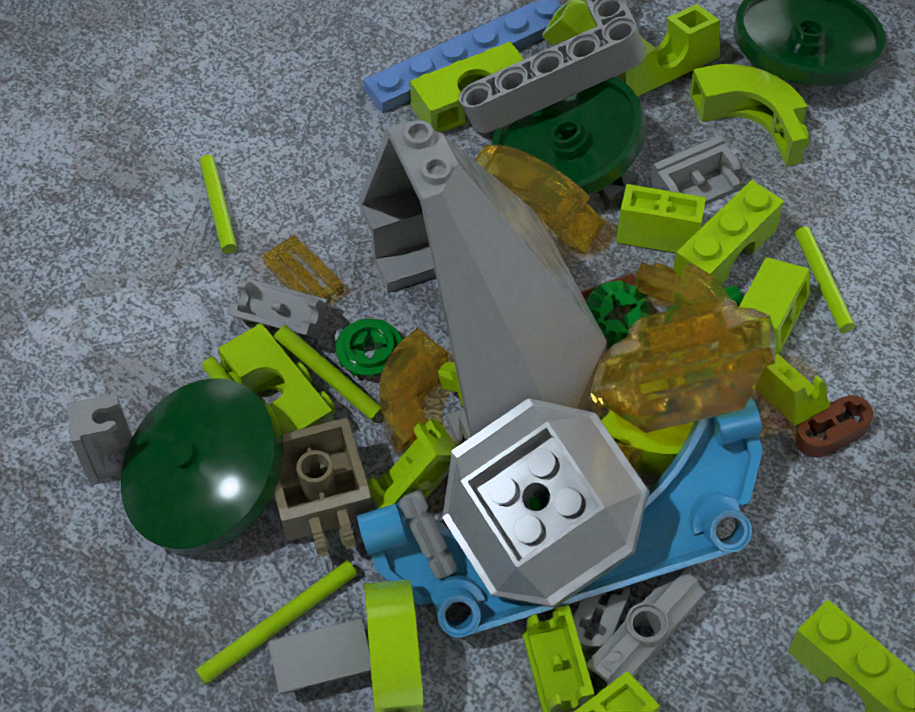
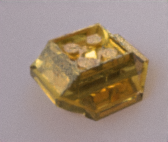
[591,296,775,433]

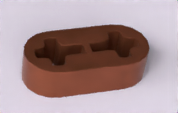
[795,395,873,458]

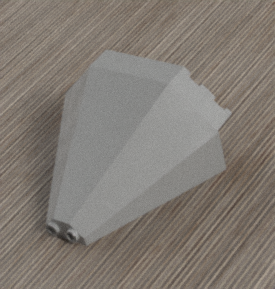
[358,120,607,447]

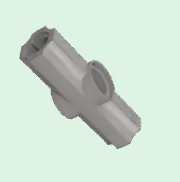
[586,570,706,691]

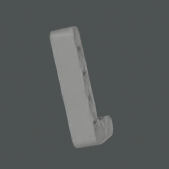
[459,0,646,133]

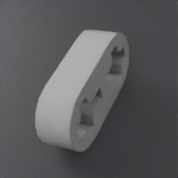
[573,585,630,655]

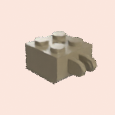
[274,417,373,557]

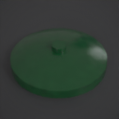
[733,0,886,86]
[491,77,646,202]
[121,378,284,554]

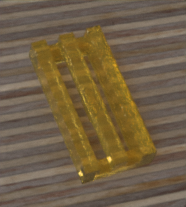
[262,235,344,303]

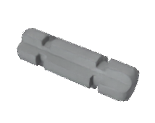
[400,491,457,580]

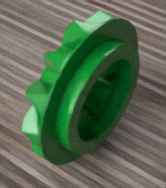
[586,280,651,347]
[336,319,403,380]

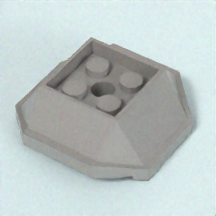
[442,398,650,608]

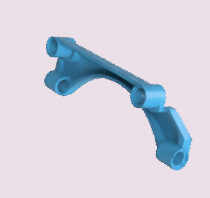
[357,395,763,638]

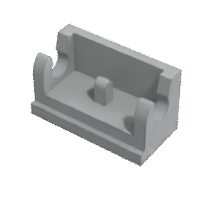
[650,135,741,204]
[228,279,329,340]
[67,393,133,485]
[268,618,371,695]

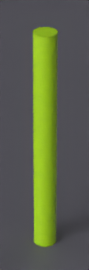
[195,560,357,685]

